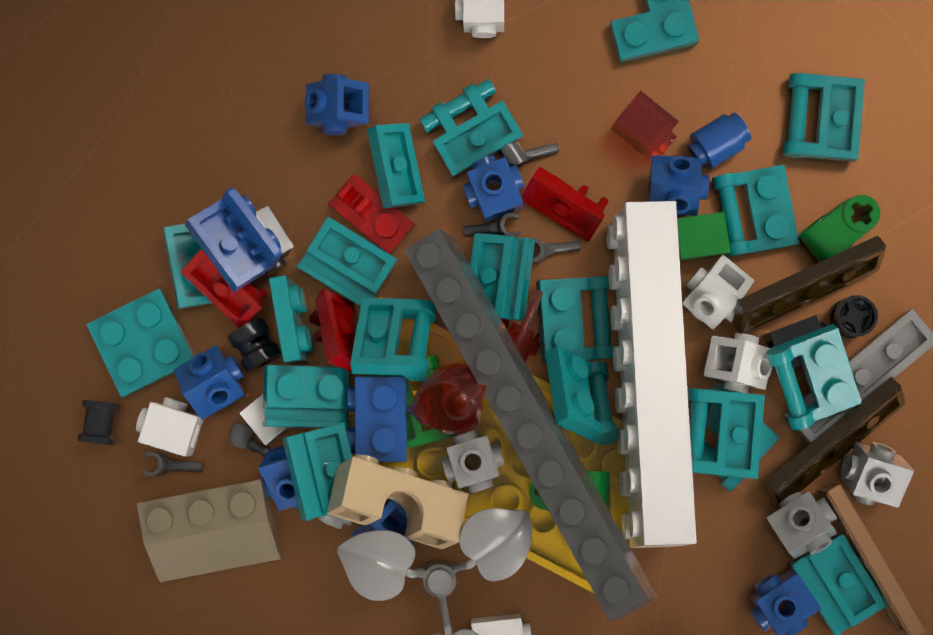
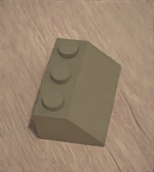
[137,479,282,582]

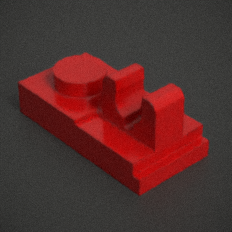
[521,166,608,242]
[328,173,416,255]
[180,249,267,328]
[309,288,358,375]

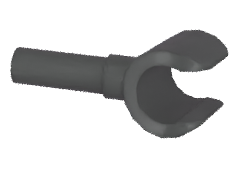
[499,141,559,168]
[463,212,522,237]
[531,238,580,264]
[230,423,271,457]
[142,452,203,477]

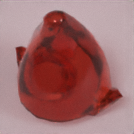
[407,361,487,435]

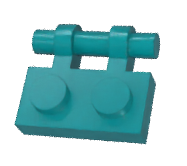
[419,79,523,178]

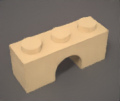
[327,455,469,549]

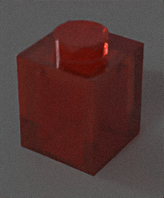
[612,90,679,159]

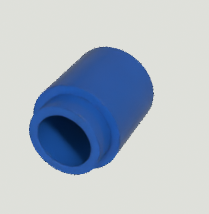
[687,112,751,169]

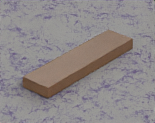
[818,483,926,635]

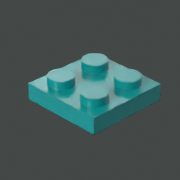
[269,275,314,365]
[86,288,195,398]

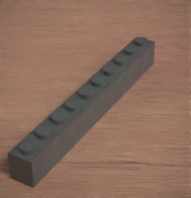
[404,228,658,621]

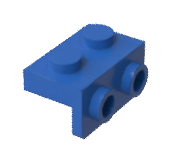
[185,187,282,293]
[348,377,407,462]

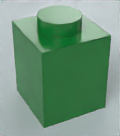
[677,212,730,263]

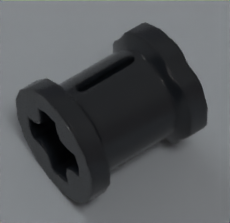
[77,400,120,445]

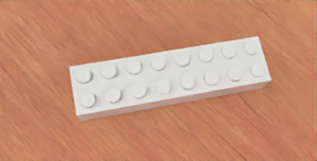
[606,201,697,548]

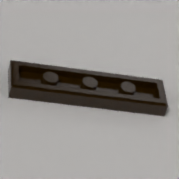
[733,236,886,334]
[764,377,905,505]

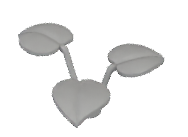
[337,508,532,635]

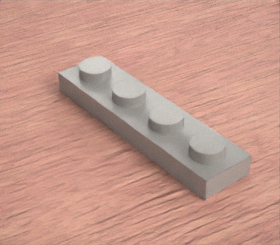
[784,309,933,444]

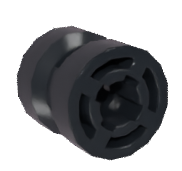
[828,295,878,339]
[227,318,282,373]

